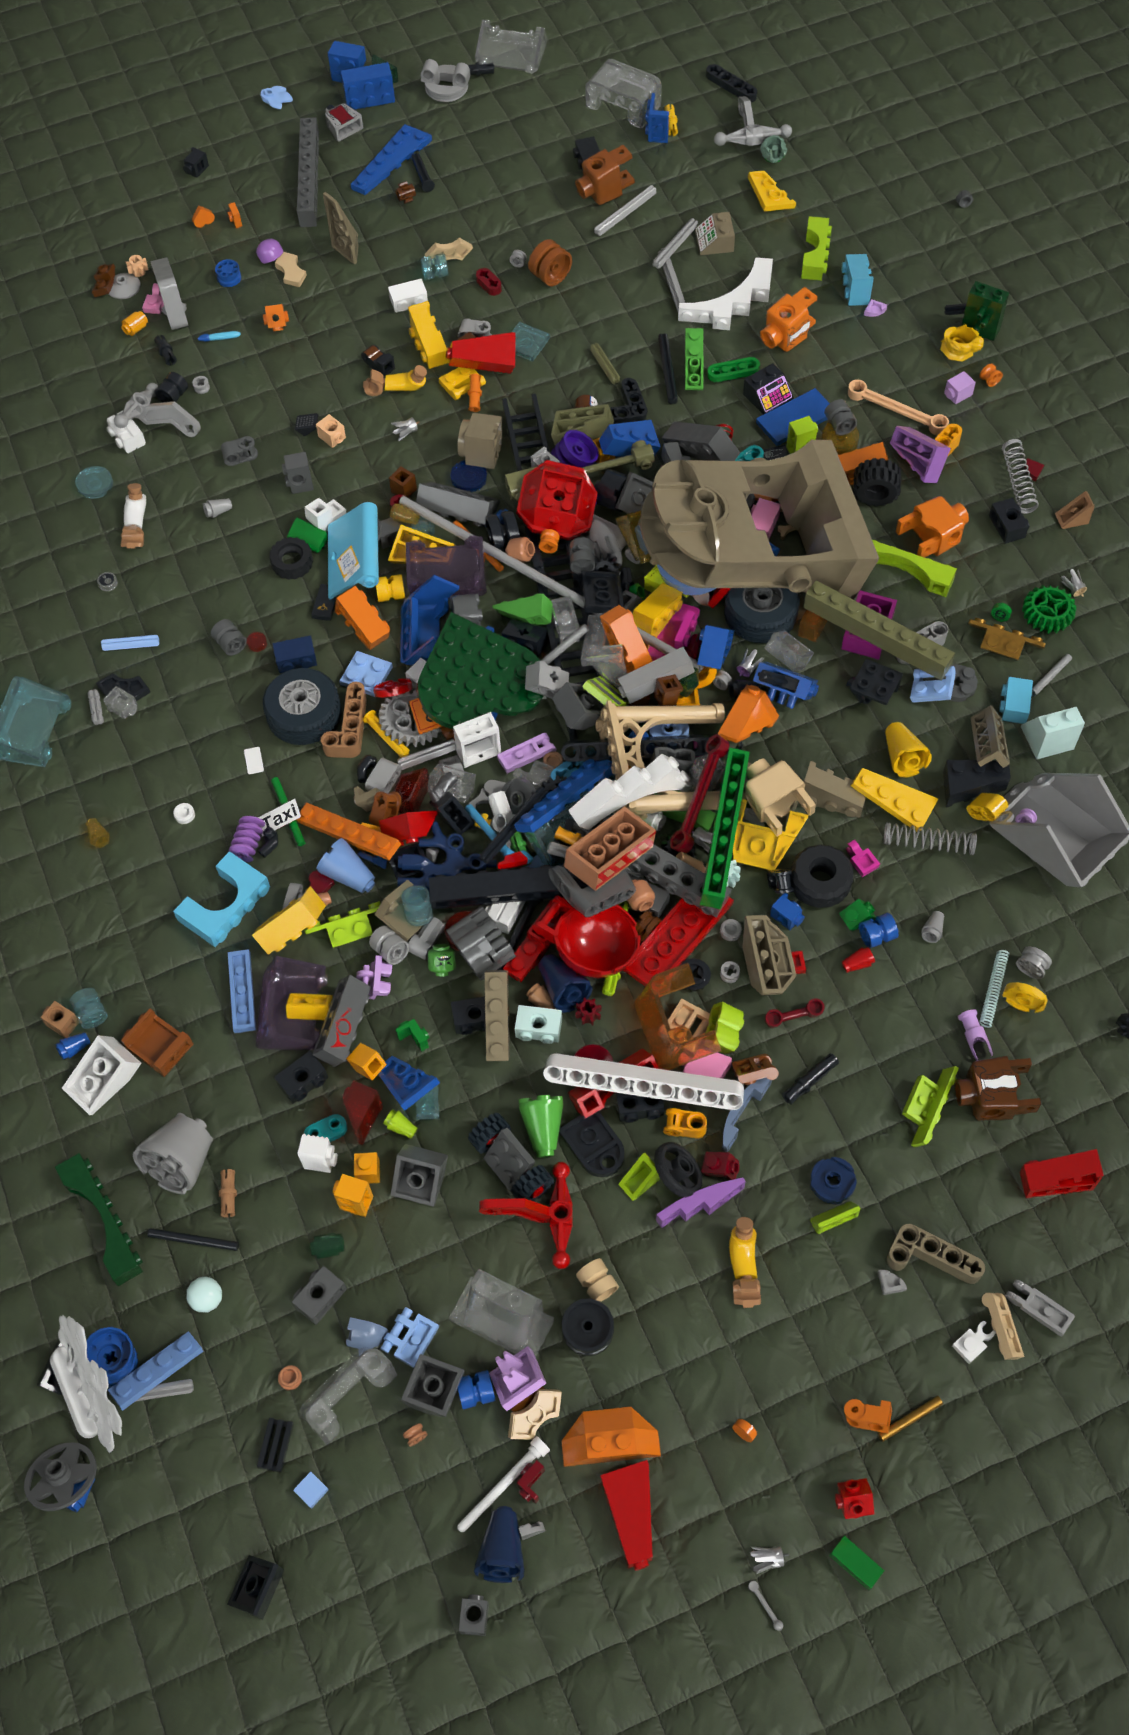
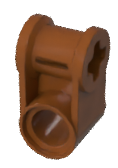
[369,791,401,827]

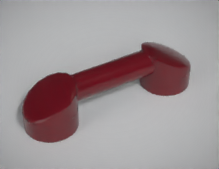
[765,998,825,1028]

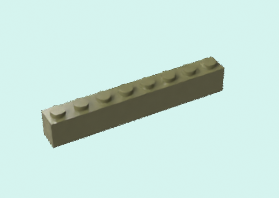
[804,580,955,681]

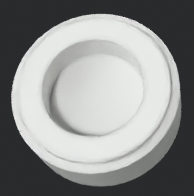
[173,803,195,824]

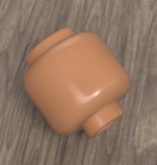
[505,537,535,562]
[626,879,655,912]

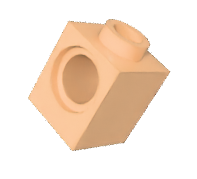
[316,414,346,448]

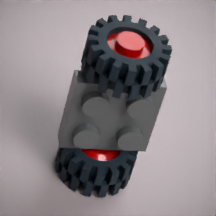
[468,1113,554,1202]

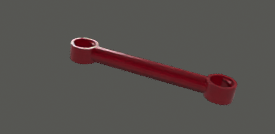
[670,734,729,854]

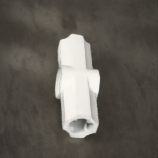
[488,791,515,849]

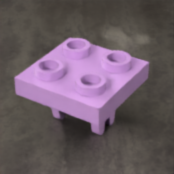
[489,1346,546,1411]

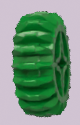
[1022,584,1076,634]

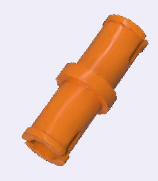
[468,374,482,412]

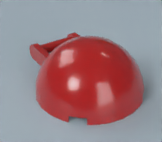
[532,896,641,978]

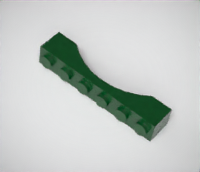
[55,1153,143,1286]

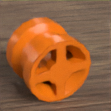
[979,363,1003,387]
[539,529,560,553]

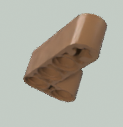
[321,682,367,758]

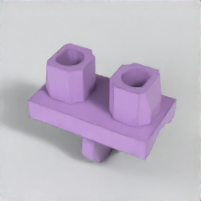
[356,955,392,1000]

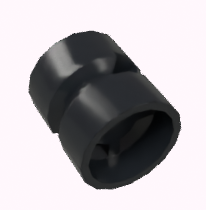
[155,372,188,403]

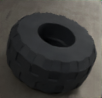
[790,844,854,908]

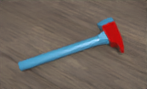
[465,804,533,869]

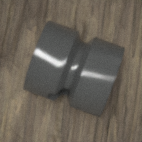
[824,399,857,435]
[569,537,595,574]
[211,619,247,656]

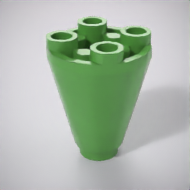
[519,1095,563,1158]

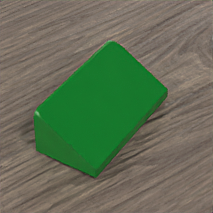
[287,517,328,553]
[829,1536,885,1591]

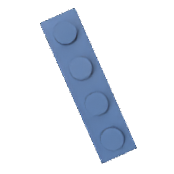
[228,949,256,1033]
[108,1331,203,1411]

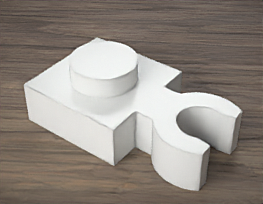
[952,1321,996,1364]

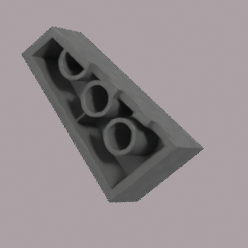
[662,421,740,461]

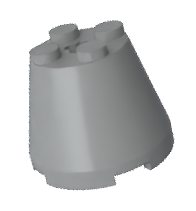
[133,1113,213,1194]

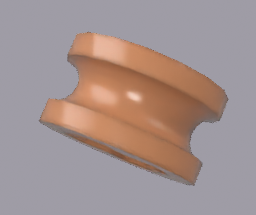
[403,1423,428,1447]

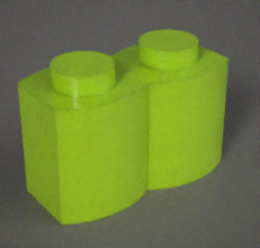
[704,1002,744,1054]

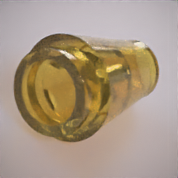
[390,503,419,525]
[86,818,110,848]

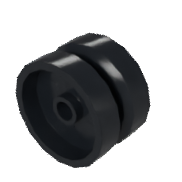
[485,510,520,552]
[562,1298,614,1357]

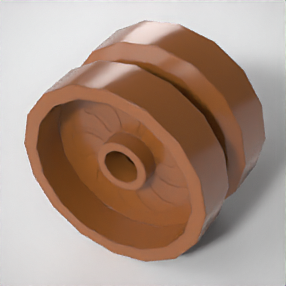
[528,239,572,286]

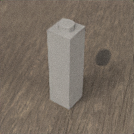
[618,647,695,704]

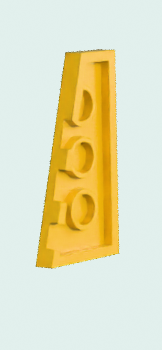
[851,768,938,832]

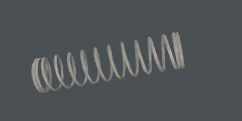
[1002,439,1039,514]
[883,822,977,855]

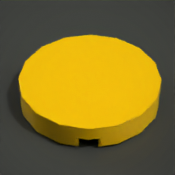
[1002,982,1048,1013]

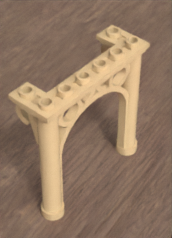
[595,700,746,820]

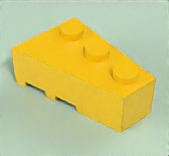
[633,583,683,650]

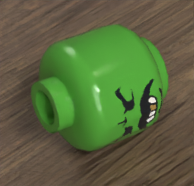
[428,944,456,977]

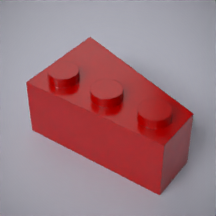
[1019,1149,1104,1198]

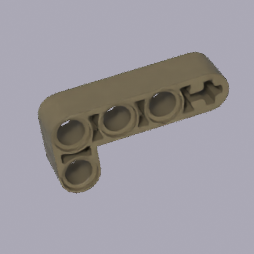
[886,1224,985,1284]

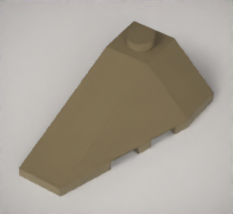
[323,192,359,264]

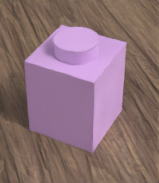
[944,371,976,404]

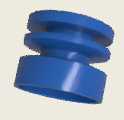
[87,1327,138,1388]

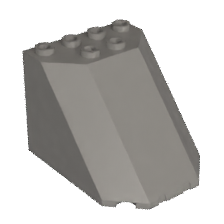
[989,773,1129,887]

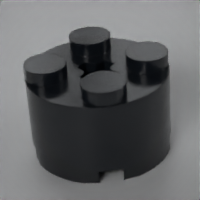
[595,468,628,512]

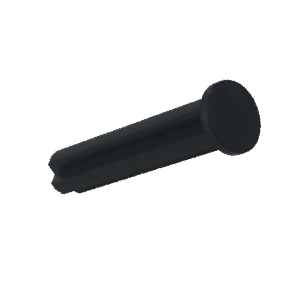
[411,153,435,192]

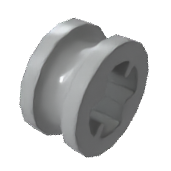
[510,249,527,268]
[192,376,210,394]
[713,670,732,690]
[720,961,740,983]

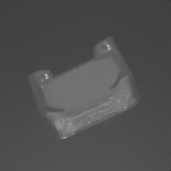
[475,20,547,73]

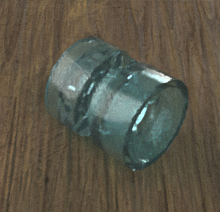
[420,253,449,280]
[402,885,433,926]
[69,988,108,1029]

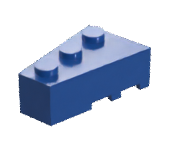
[697,625,735,669]

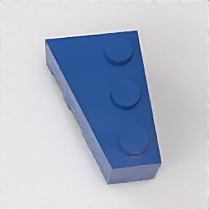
[599,420,661,457]

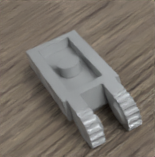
[1005,1279,1075,1337]

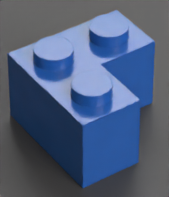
[328,41,366,82]

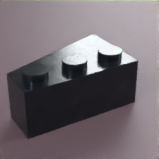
[943,760,1011,808]

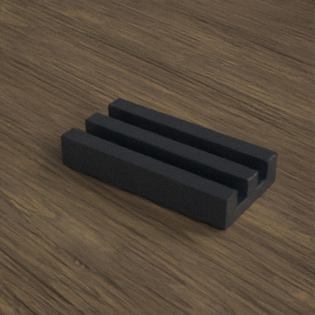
[257,1417,294,1473]

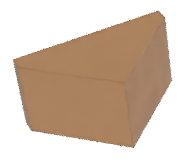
[1055,491,1095,529]

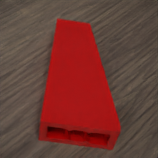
[446,332,516,374]
[600,1460,653,1571]

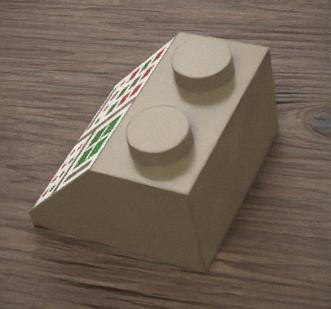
[695,212,735,255]

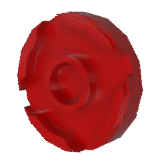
[373,678,413,698]

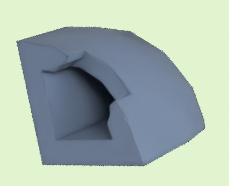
[346,1317,389,1349]

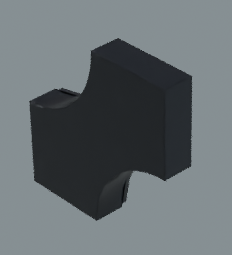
[96,673,151,702]

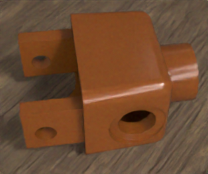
[575,145,635,205]

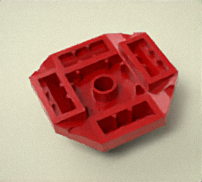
[516,460,598,540]

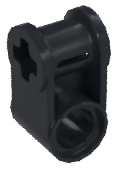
[767,868,794,894]

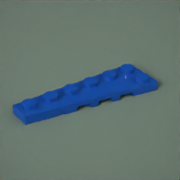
[351,124,432,195]
[514,759,613,833]

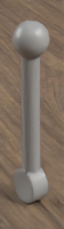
[748,1581,783,1631]

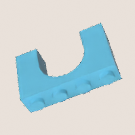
[173,851,270,947]

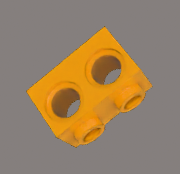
[333,1174,373,1217]

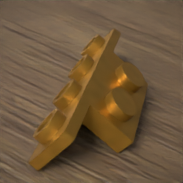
[968,617,1046,660]

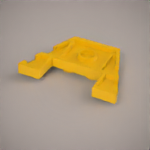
[733,799,809,870]

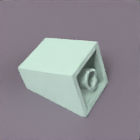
[1021,707,1085,760]

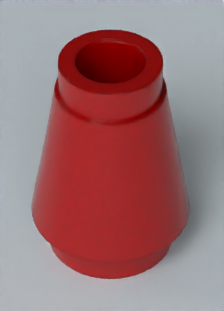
[841,947,875,973]

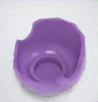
[256,239,283,264]

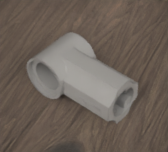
[408,917,445,960]

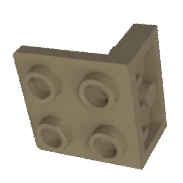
[375,879,429,941]

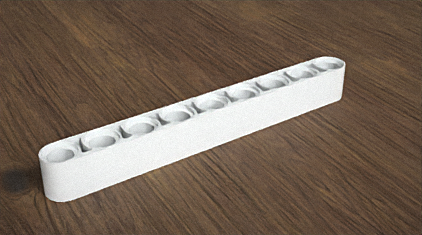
[543,1054,744,1110]

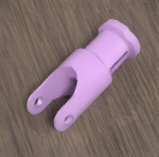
[958,1009,993,1061]

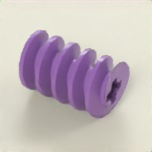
[229,816,265,862]

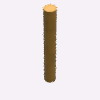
[877,1396,943,1442]

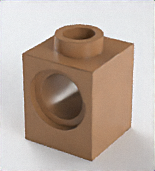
[40,1001,80,1038]

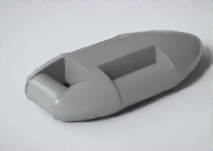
[590,519,623,572]

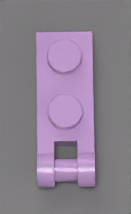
[497,733,557,774]

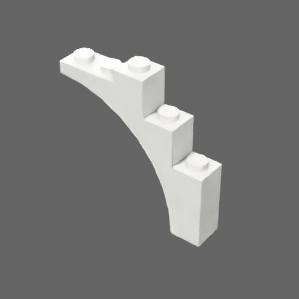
[678,258,773,330]
[568,754,693,830]

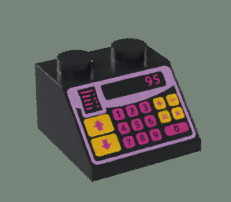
[743,363,794,415]

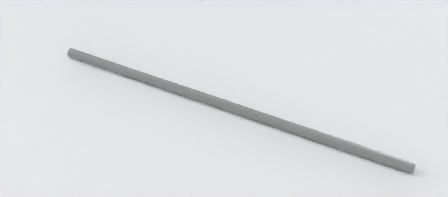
[399,496,704,673]

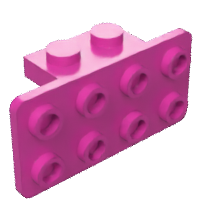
[648,603,700,661]

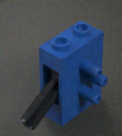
[753,662,819,709]

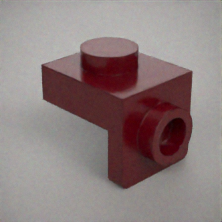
[701,1152,740,1180]
[517,1460,545,1504]

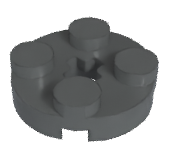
[937,665,978,702]
[502,778,536,814]

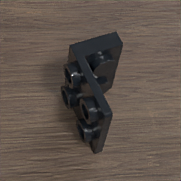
[850,659,903,705]

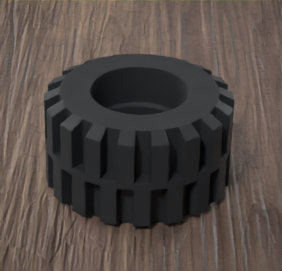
[853,458,901,507]

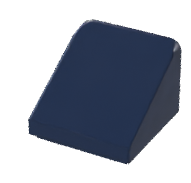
[358,851,387,869]

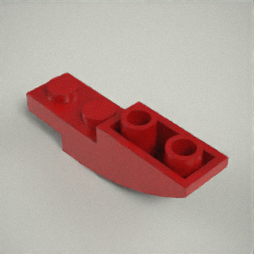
[503,900,565,983]

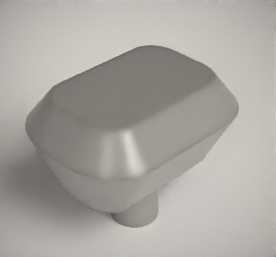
[426,848,439,863]

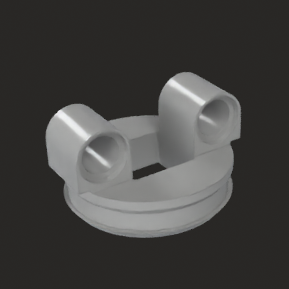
[421,59,470,102]

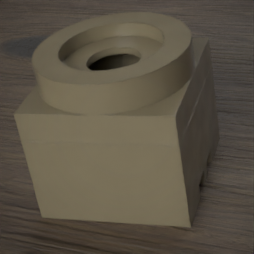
[458,413,502,469]

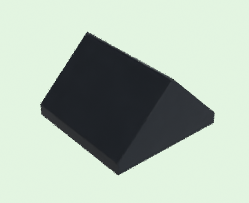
[227,1555,284,1620]

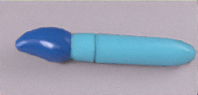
[197,331,241,342]

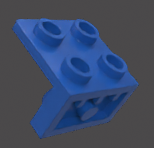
[645,93,669,143]

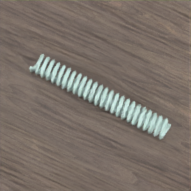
[979,950,1009,1028]

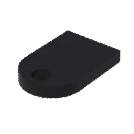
[559,1111,625,1177]

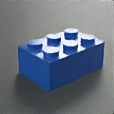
[341,62,395,110]

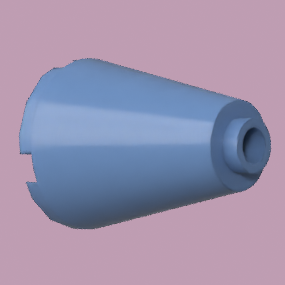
[316,838,375,893]

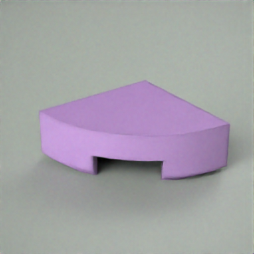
[864,299,887,317]

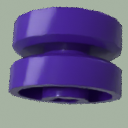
[551,430,599,468]

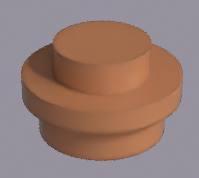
[278,1365,302,1390]

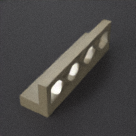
[970,705,1010,768]

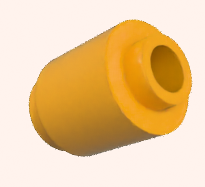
[121,311,148,336]

